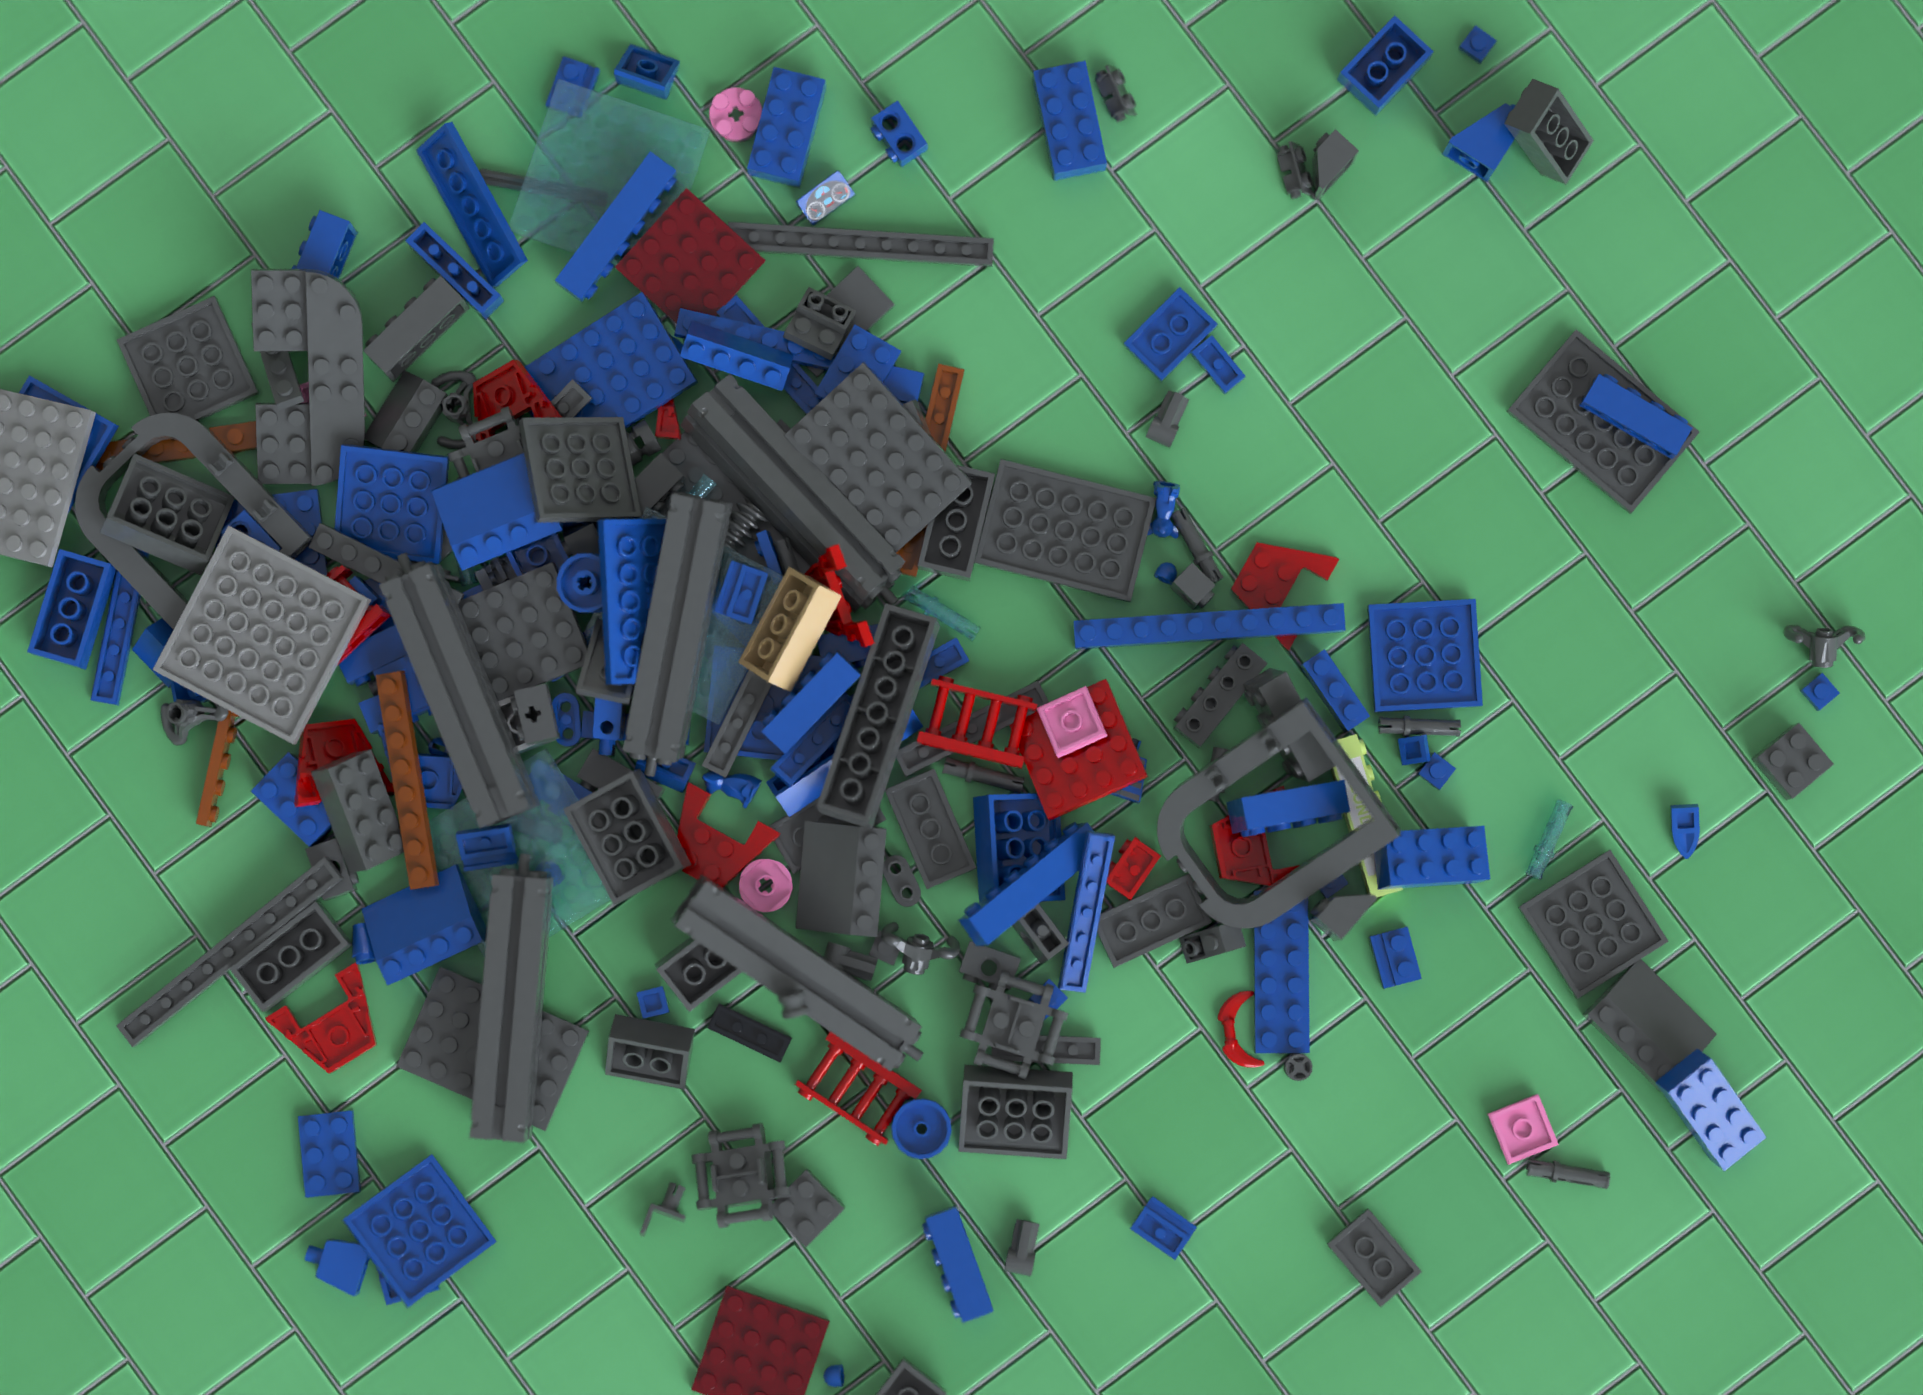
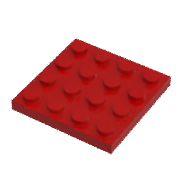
[1009,679,1148,820]

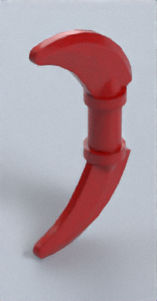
[1217,991,1265,1068]

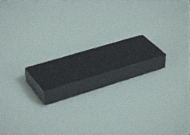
[707,1004,792,1063]

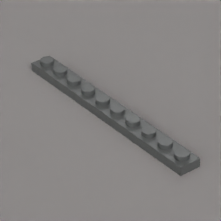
[728,222,994,267]
[116,857,343,1047]

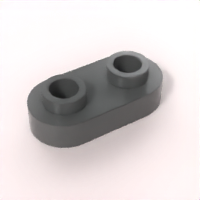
[883,855,921,907]

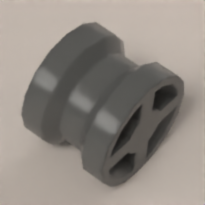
[777,990,809,1019]
[1284,1054,1313,1081]

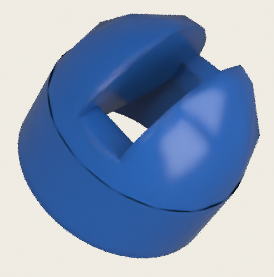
[1154,562,1177,585]
[428,737,449,755]
[823,1365,844,1387]

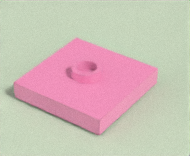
[1037,686,1108,758]
[1487,1094,1559,1165]

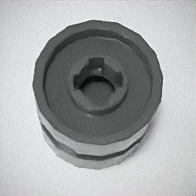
[626,419,662,466]

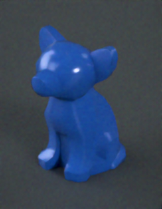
[1147,481,1180,539]
[702,770,762,809]

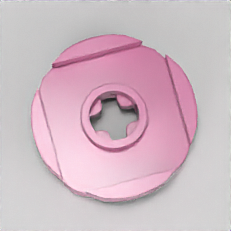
[709,88,762,142]
[739,859,793,913]

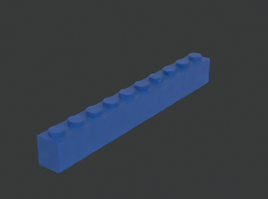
[1074,603,1345,649]

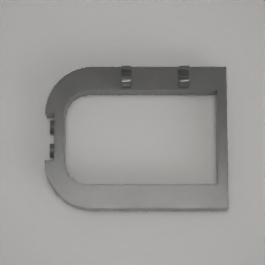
[75,413,313,630]
[1157,697,1401,928]

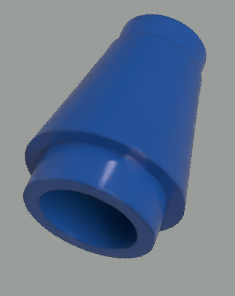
[352,923,376,964]

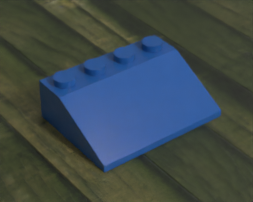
[431,453,564,571]
[973,793,1065,903]
[362,864,487,986]

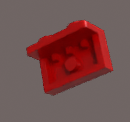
[1106,837,1161,900]

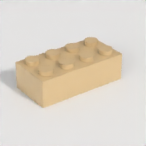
[738,567,841,692]

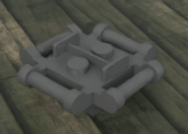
[447,406,524,478]
[959,970,1069,1080]
[692,1123,790,1228]

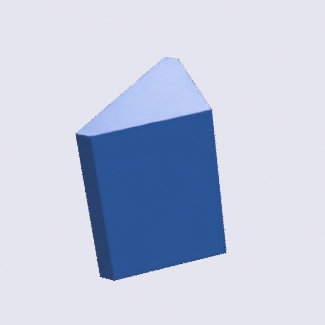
[614,44,680,100]
[132,618,173,688]

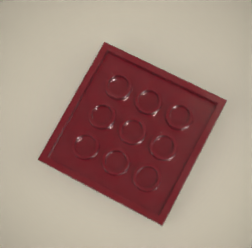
[615,188,766,324]
[691,1285,830,1395]

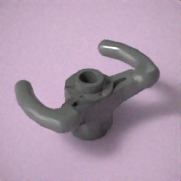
[431,370,479,450]
[1783,625,1865,668]
[161,699,229,746]
[881,922,960,975]

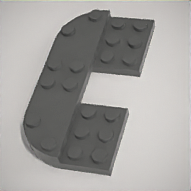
[251,269,365,486]

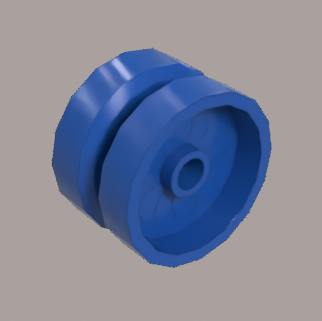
[556,553,602,613]
[892,1098,952,1159]

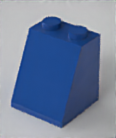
[1442,103,1516,182]

